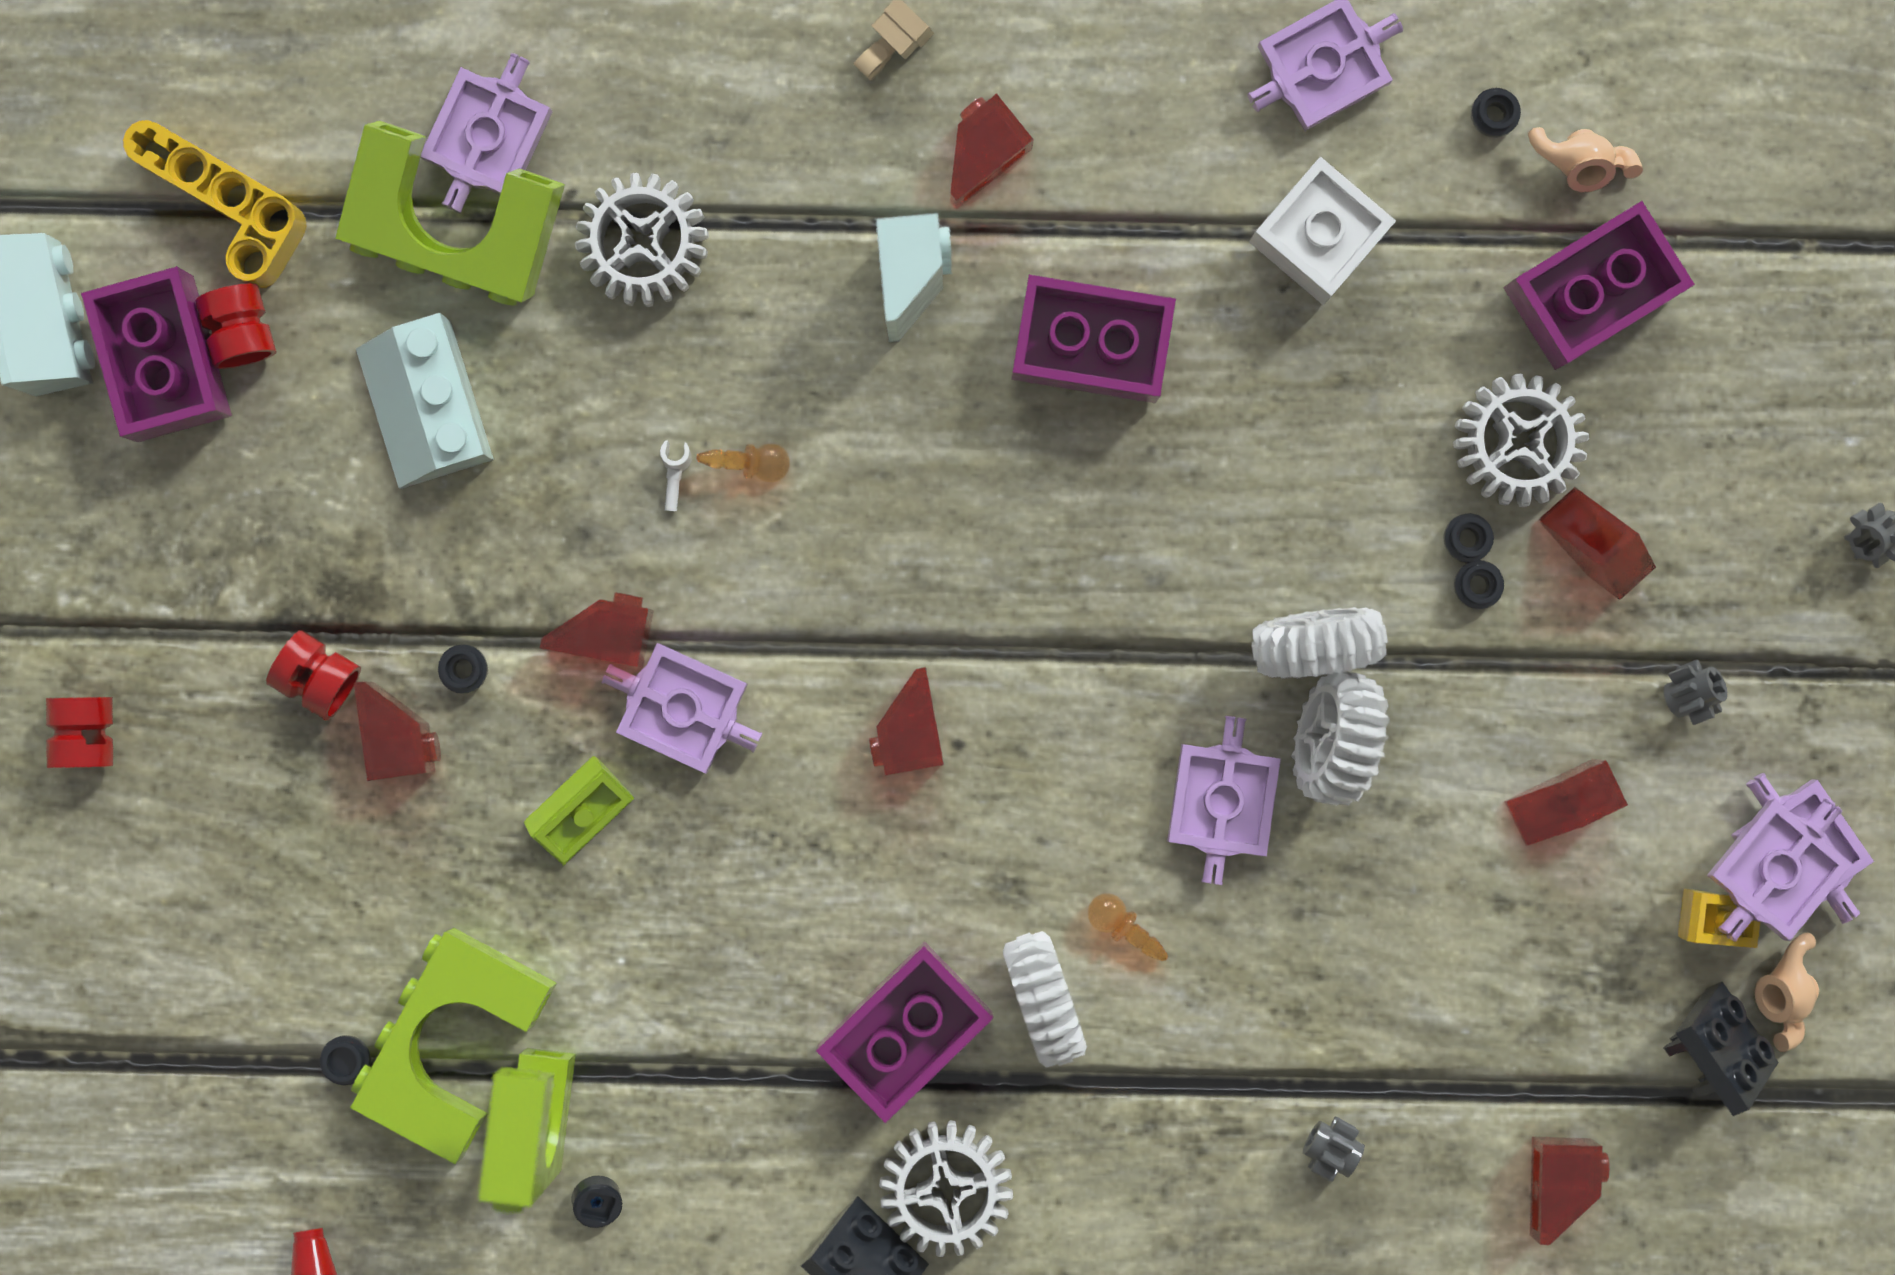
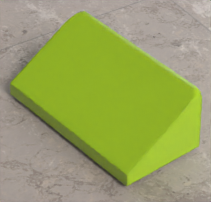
[524,756,635,866]

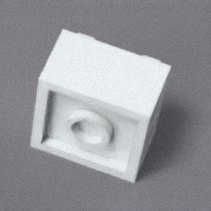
[1249,156,1396,305]

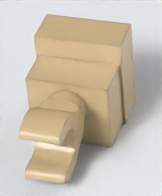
[854,0,934,81]

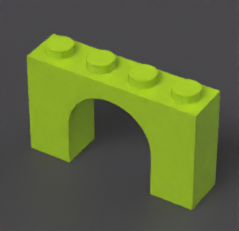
[335,121,565,306]
[350,928,557,1164]
[478,1048,576,1213]

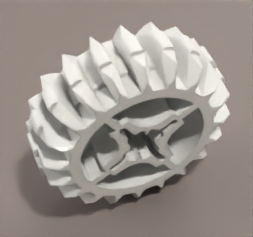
[575,173,709,307]
[1453,374,1589,507]
[1252,607,1388,678]
[1292,671,1390,806]
[1003,931,1087,1068]
[879,1120,1013,1257]

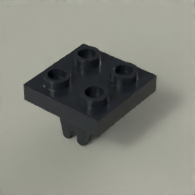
[1663,981,1779,1116]
[801,1196,929,1275]

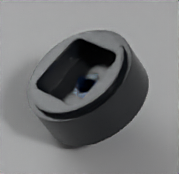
[571,1176,623,1228]

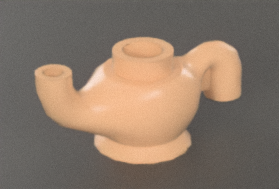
[1528,127,1643,192]
[1754,932,1819,1052]

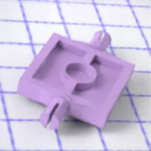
[1247,0,1403,131]
[421,53,552,213]
[601,643,762,774]
[1167,716,1281,885]
[1731,773,1874,924]
[1707,798,1853,942]

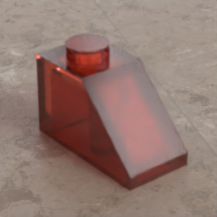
[950,94,1034,210]
[1539,487,1656,600]
[540,592,654,668]
[869,667,944,776]
[354,681,441,781]
[1504,759,1628,846]
[1529,1136,1610,1245]

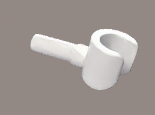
[660,440,692,511]

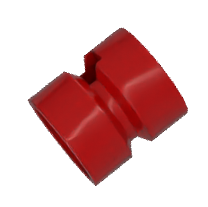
[195,283,277,369]
[266,630,361,720]
[46,697,113,768]

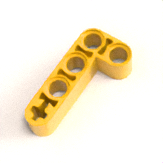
[123,120,306,288]

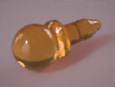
[696,443,790,482]
[1087,893,1168,961]

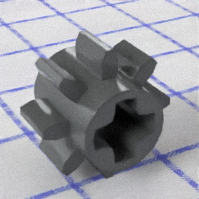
[1844,503,1895,568]
[1664,660,1728,725]
[1303,1116,1365,1182]

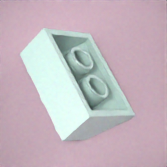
[876,213,952,342]
[0,233,95,396]
[356,313,494,489]

